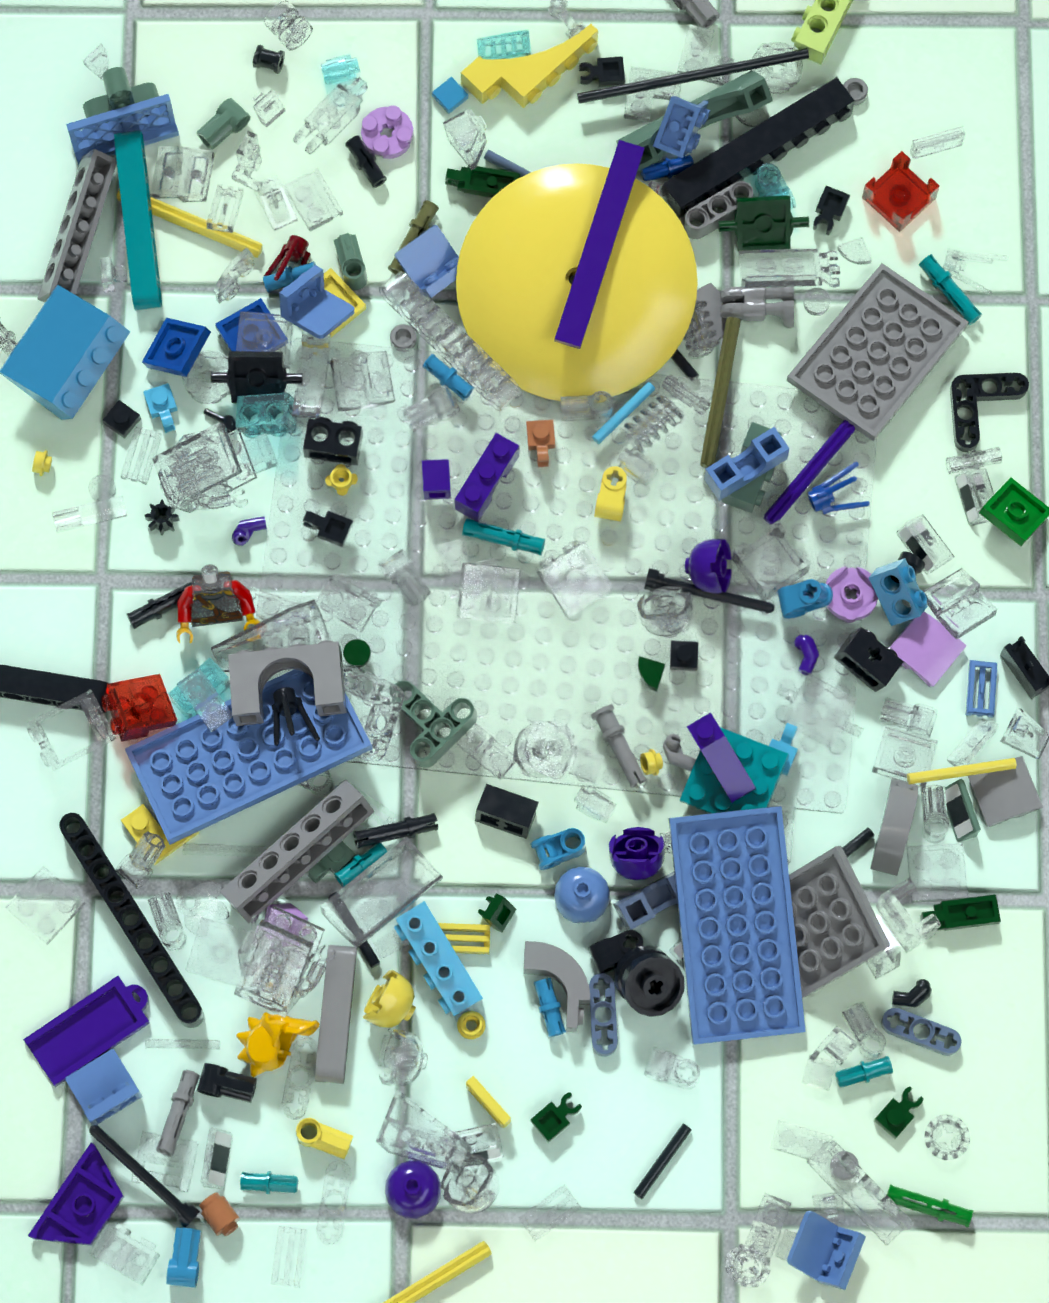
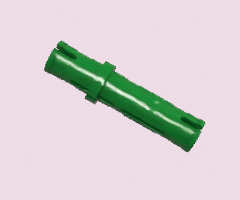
[885,1184,974,1228]

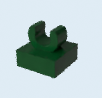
[478,893,517,932]

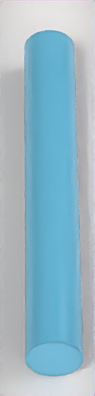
[592,382,655,444]

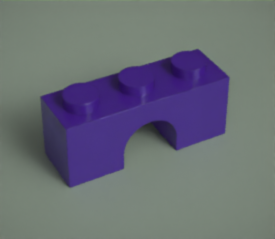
[454,433,520,522]

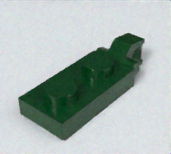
[445,164,520,198]
[920,894,1001,931]

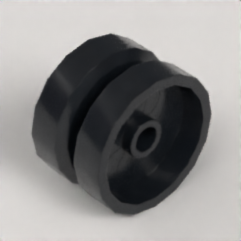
[614,945,685,1017]

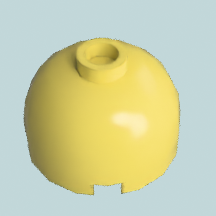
[363,970,416,1028]

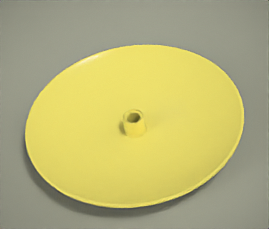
[456,163,698,403]

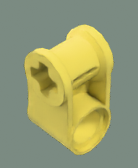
[594,466,627,522]

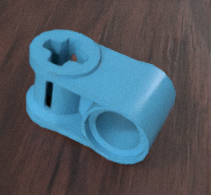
[777,579,833,619]
[530,828,586,870]

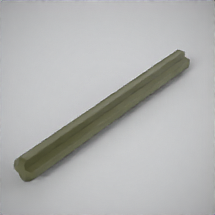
[700,317,741,468]

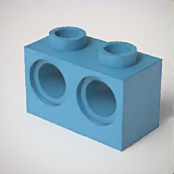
[869,558,928,626]

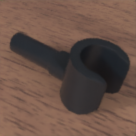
[203,408,238,435]

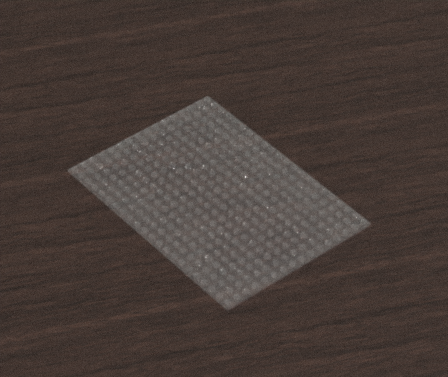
[251,338,877,814]

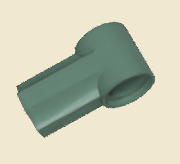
[197,98,251,150]
[334,233,368,290]

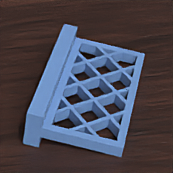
[66,94,179,166]

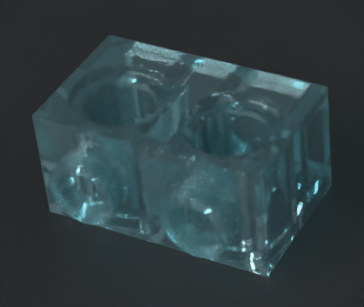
[236,393,298,438]

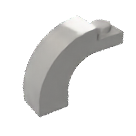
[870,777,919,876]
[523,941,590,1033]

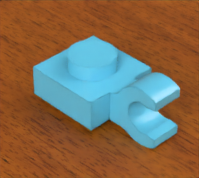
[143,383,178,433]
[769,723,798,776]

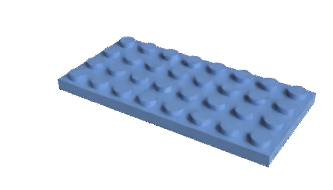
[125,669,373,845]
[668,806,806,1045]

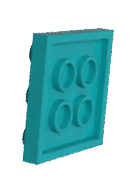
[680,727,789,814]

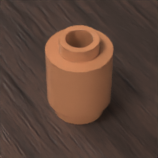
[199,1192,240,1237]

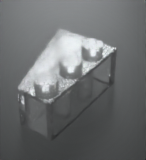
[376,1089,472,1175]

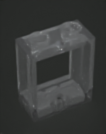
[27,689,116,771]

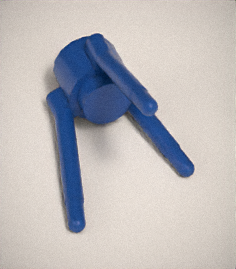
[807,462,870,515]

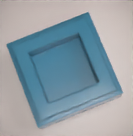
[432,77,469,114]

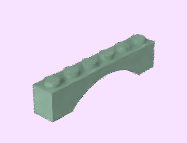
[616,70,773,172]

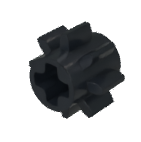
[144,499,180,536]

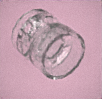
[264,0,313,51]

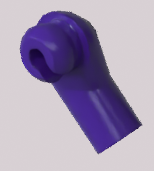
[794,634,819,676]

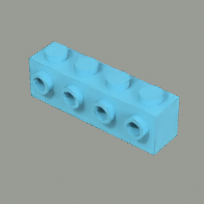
[394,901,483,1016]

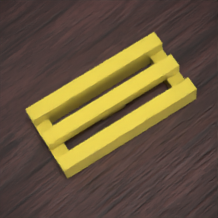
[438,923,490,954]
[466,1075,511,1128]

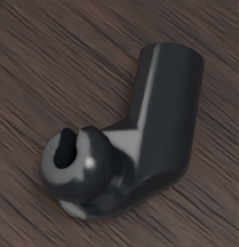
[892,979,932,1007]

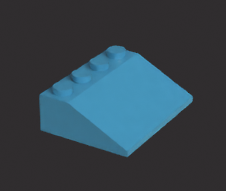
[0,285,131,420]

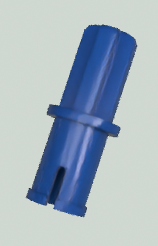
[641,155,694,181]

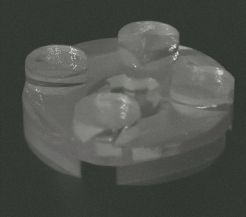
[750,42,803,94]
[182,350,231,404]

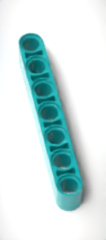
[114,130,162,311]

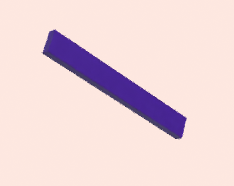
[554,140,645,349]

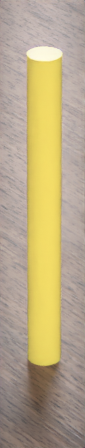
[907,758,1017,785]

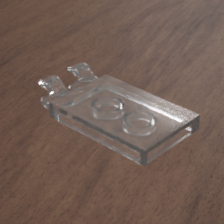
[738,249,840,288]

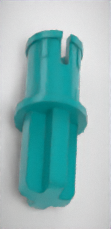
[835,1056,893,1088]
[240,1171,299,1194]

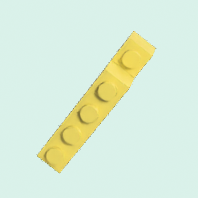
[461,24,598,108]

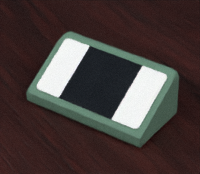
[940,779,981,842]

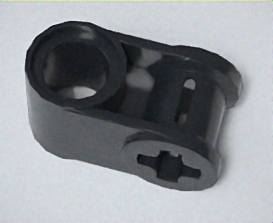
[588,930,644,974]

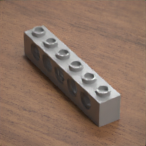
[37,149,117,303]
[220,779,375,924]

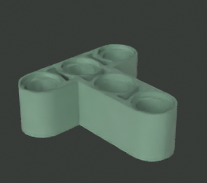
[83,67,160,131]
[391,680,478,768]

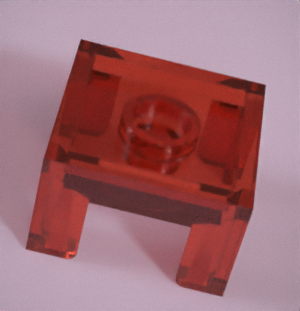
[862,151,940,232]

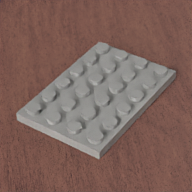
[786,263,968,442]

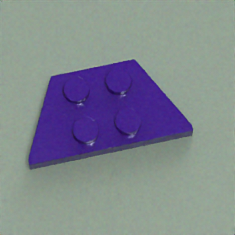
[28,1142,124,1246]

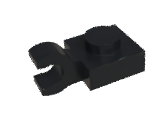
[303,511,353,547]

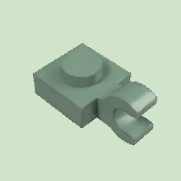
[308,841,356,883]

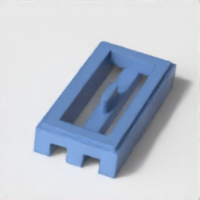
[965,660,997,718]

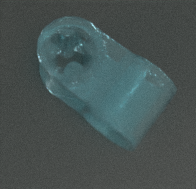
[755,163,796,209]

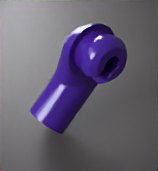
[232,516,267,546]

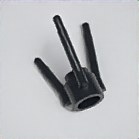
[272,687,320,746]

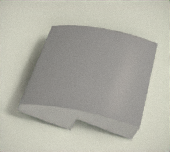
[968,756,1043,827]

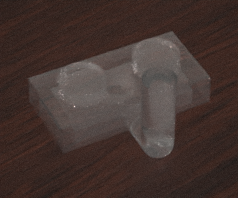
[231,130,263,192]

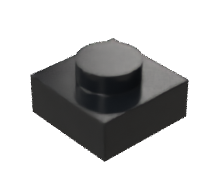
[102,400,141,439]
[670,640,699,671]

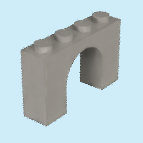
[228,640,347,726]

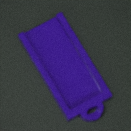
[23,976,150,1087]

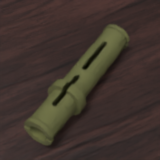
[388,200,439,276]

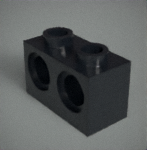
[303,417,363,466]

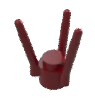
[264,235,311,281]

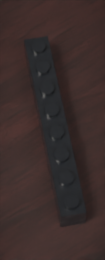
[662,77,855,218]

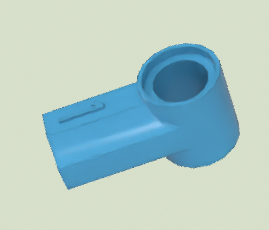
[166,1228,201,1288]

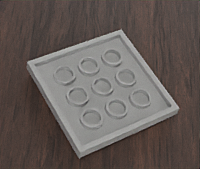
[789,846,891,998]

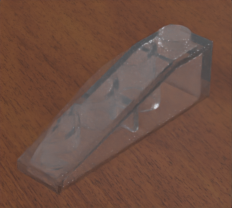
[211,599,330,672]

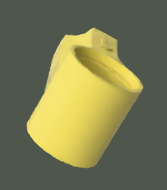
[296,1118,354,1160]

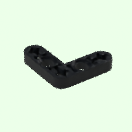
[950,373,1029,453]

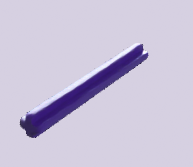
[763,420,855,526]

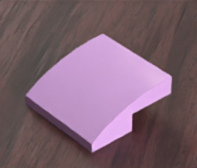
[890,611,967,687]

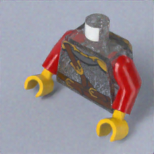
[176,564,261,643]

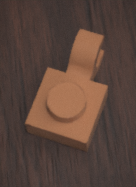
[526,419,555,467]

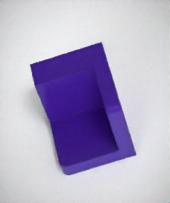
[422,459,451,500]

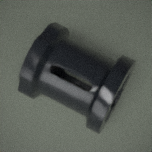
[253,44,285,74]

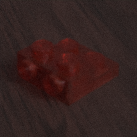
[102,674,177,742]

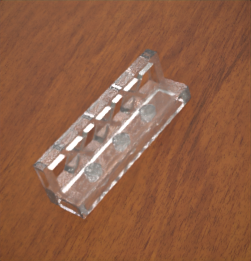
[806,1140,914,1245]

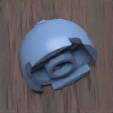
[554,866,610,923]

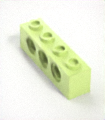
[791,0,853,65]

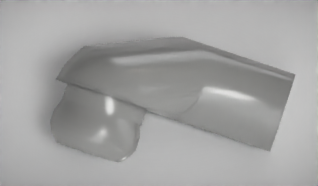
[663,734,696,771]

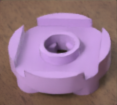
[361,105,414,159]
[826,566,878,623]

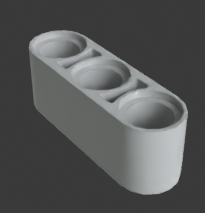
[684,181,753,239]

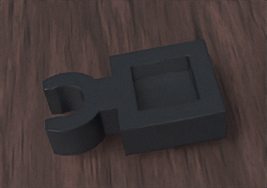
[579,56,625,87]
[813,185,850,235]

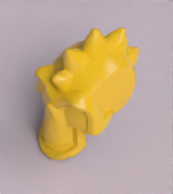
[236,1012,320,1077]

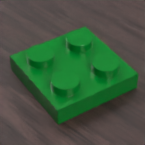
[979,477,1049,546]

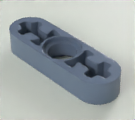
[589,973,618,1057]
[881,1008,962,1056]

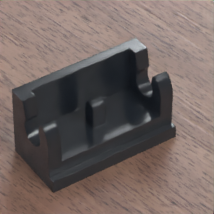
[1000,636,1049,699]
[475,783,539,839]

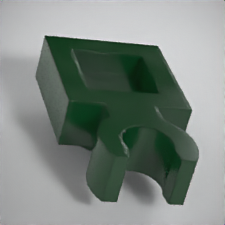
[874,1086,924,1139]
[530,1092,582,1143]

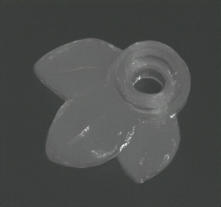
[175,881,230,938]

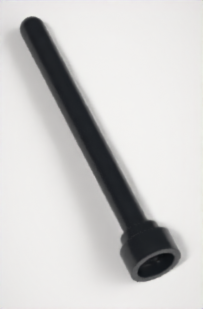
[644,568,775,613]
[89,1125,200,1228]

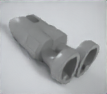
[720,279,794,328]

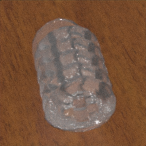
[683,300,720,359]
[624,395,683,454]

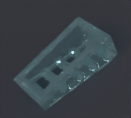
[477,30,531,59]

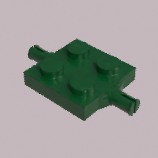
[718,195,809,252]

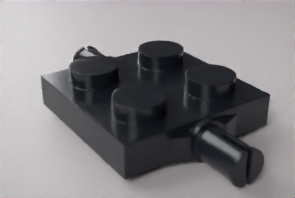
[210,351,303,404]

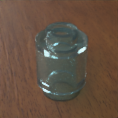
[320,53,360,85]

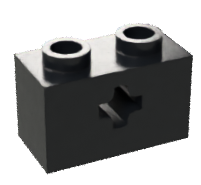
[833,627,903,692]

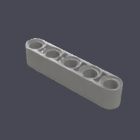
[315,945,357,1084]

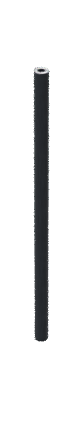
[577,48,809,104]

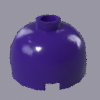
[685,539,732,594]
[609,827,665,881]
[385,1160,442,1219]

